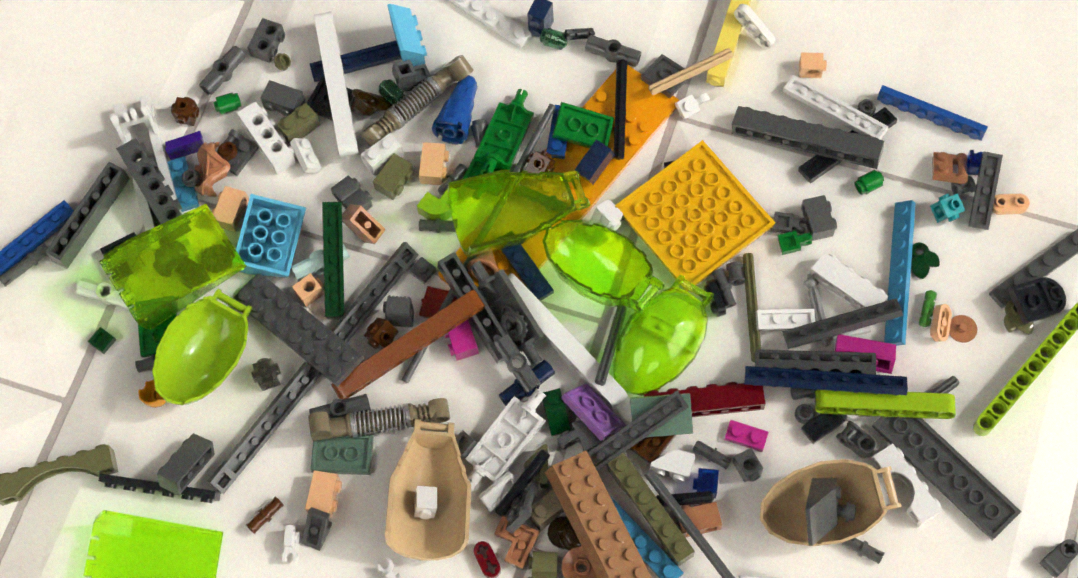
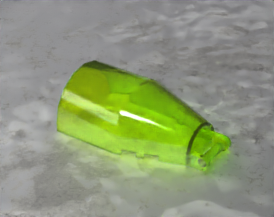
[448,170,590,257]

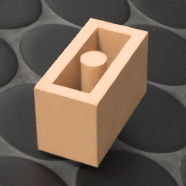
[419,142,449,185]
[211,186,249,232]
[305,470,342,518]

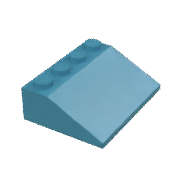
[232,194,306,277]

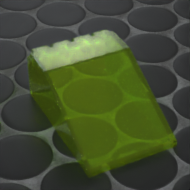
[99,204,247,330]
[83,510,223,578]

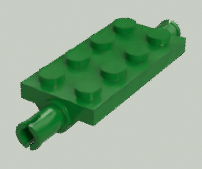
[474,89,534,178]

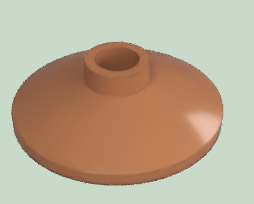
[561,546,598,578]

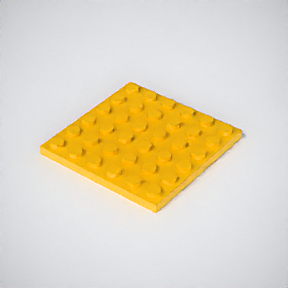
[615,140,775,292]

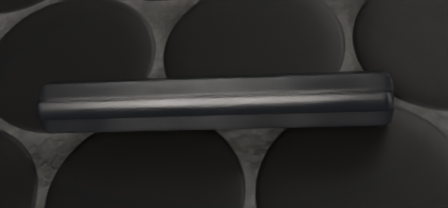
[495,449,550,517]

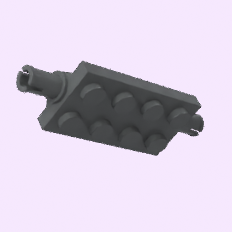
[470,261,544,366]

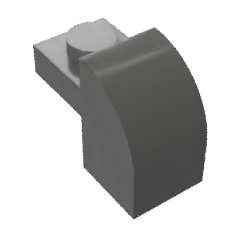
[392,60,430,91]
[557,421,604,453]

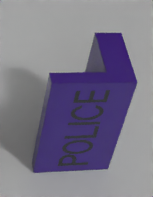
[165,131,204,160]

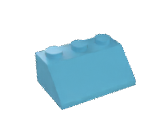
[387,4,427,66]

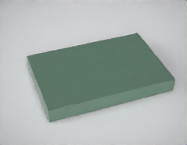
[630,393,693,437]
[310,434,374,475]

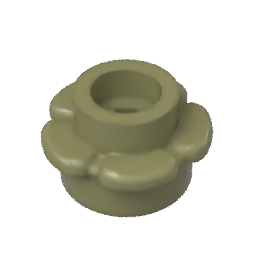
[274,53,291,71]

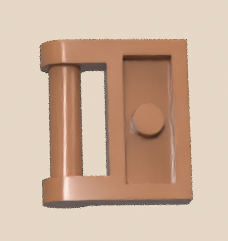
[932,152,968,184]

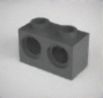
[247,18,285,63]

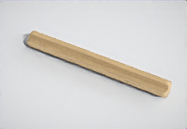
[649,48,733,95]

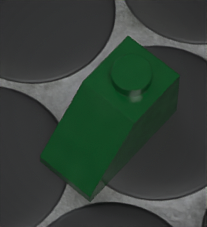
[542,388,571,436]

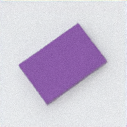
[561,383,626,441]

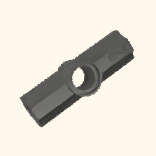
[585,35,642,67]
[199,46,246,95]
[493,334,540,393]
[309,394,371,419]

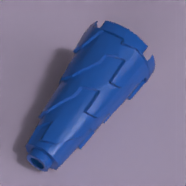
[432,75,478,145]

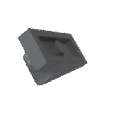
[301,507,332,551]

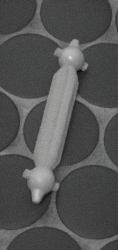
[804,274,832,346]

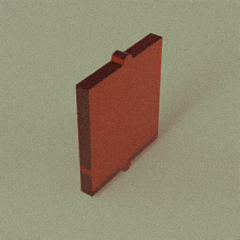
[419,286,457,318]

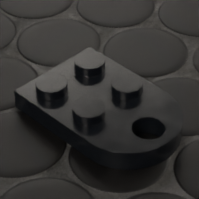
[1007,277,1066,325]

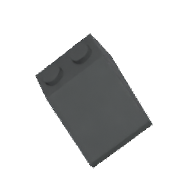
[805,478,843,546]

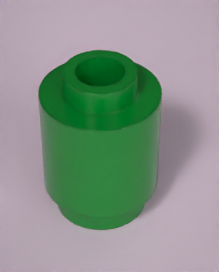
[213,92,242,115]
[854,170,884,195]

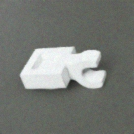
[675,93,710,120]
[282,525,300,563]
[378,558,402,578]

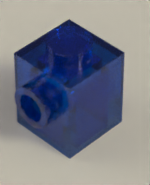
[692,468,719,499]

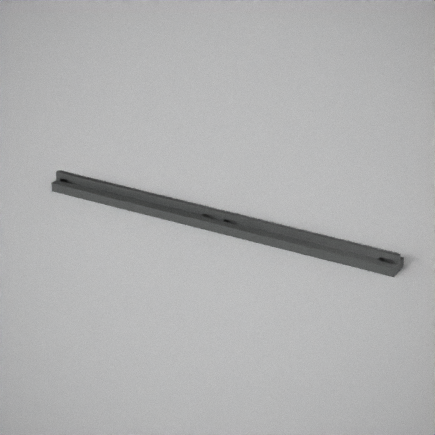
[207,242,419,494]

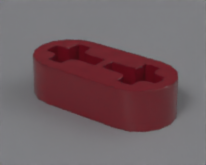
[473,541,501,578]

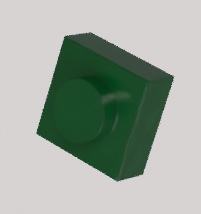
[88,327,116,354]

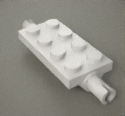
[466,388,546,491]

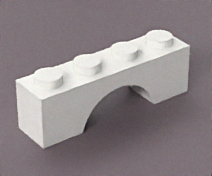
[870,444,942,528]

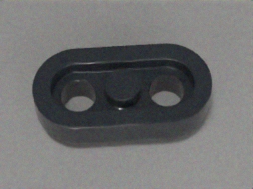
[704,279,726,317]

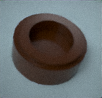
[218,142,238,160]

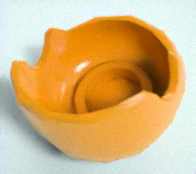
[138,379,166,408]

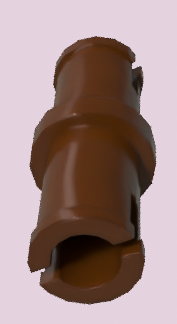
[246,497,284,534]

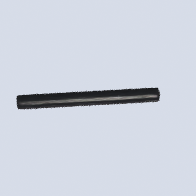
[613,59,627,160]

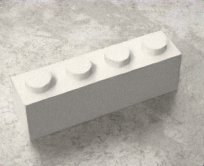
[809,252,888,309]

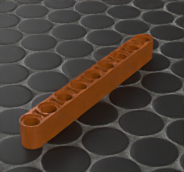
[331,290,485,400]

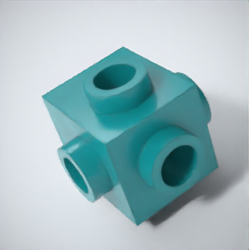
[930,193,965,223]

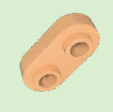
[992,194,1030,215]
[930,304,952,342]

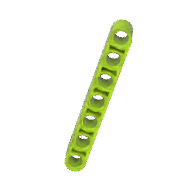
[815,389,956,419]

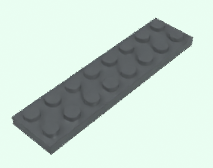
[233,274,364,387]
[872,416,1022,541]

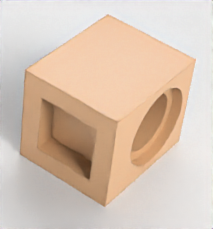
[799,52,827,78]
[292,273,324,307]

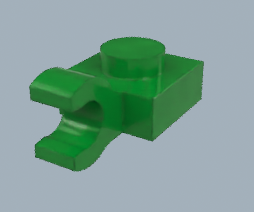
[777,231,813,255]

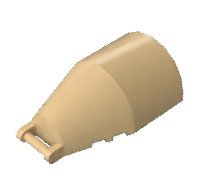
[385,419,471,560]

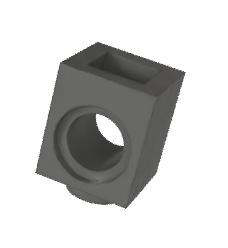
[732,448,763,482]

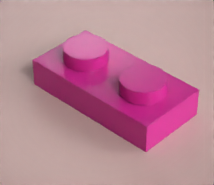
[724,420,769,452]

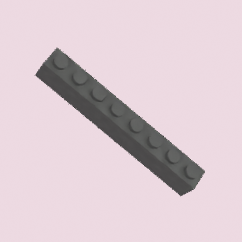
[732,106,884,169]

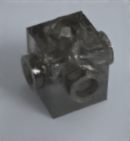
[251,358,281,391]

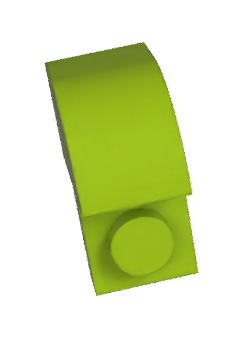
[417,185,458,220]

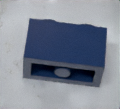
[527,0,554,38]
[575,139,615,185]

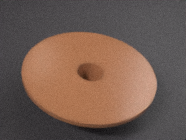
[949,315,977,343]

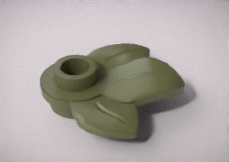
[1004,300,1034,335]

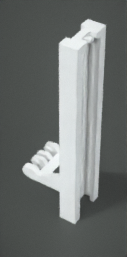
[110,95,191,255]

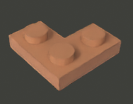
[494,515,540,569]

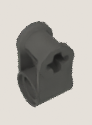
[836,421,876,458]
[1039,539,1078,578]

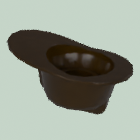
[351,89,392,116]
[547,517,582,550]

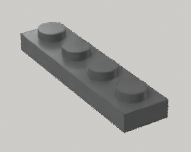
[968,151,1003,230]

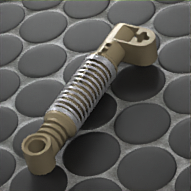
[360,55,474,147]
[308,398,450,441]

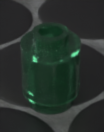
[540,28,568,50]
[378,79,405,106]

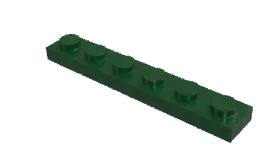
[322,202,345,317]

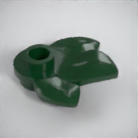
[911,242,940,279]

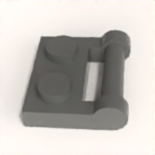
[216,129,259,176]
[506,483,539,533]

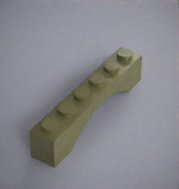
[0,444,118,506]
[607,453,695,567]

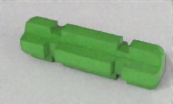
[919,290,937,327]

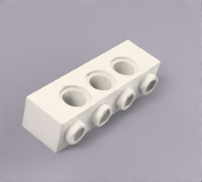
[237,101,296,175]

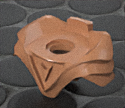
[195,142,230,197]

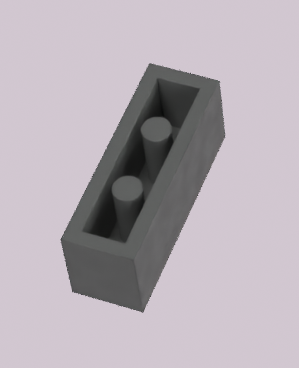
[157,433,215,495]

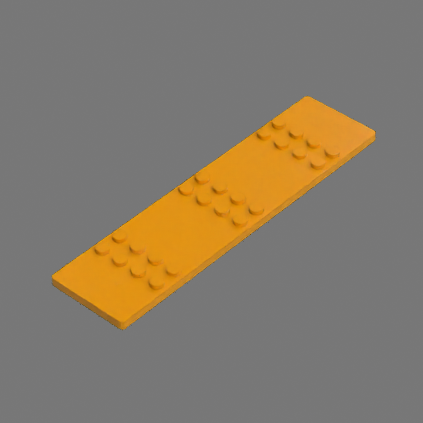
[438,65,679,287]

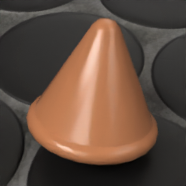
[467,249,499,279]

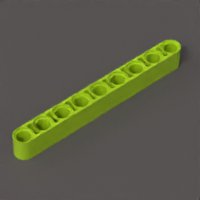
[973,303,1078,436]

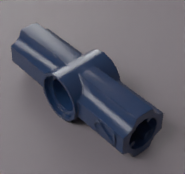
[499,360,555,406]

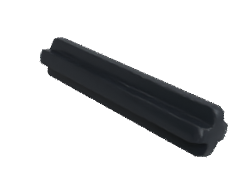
[656,491,714,507]

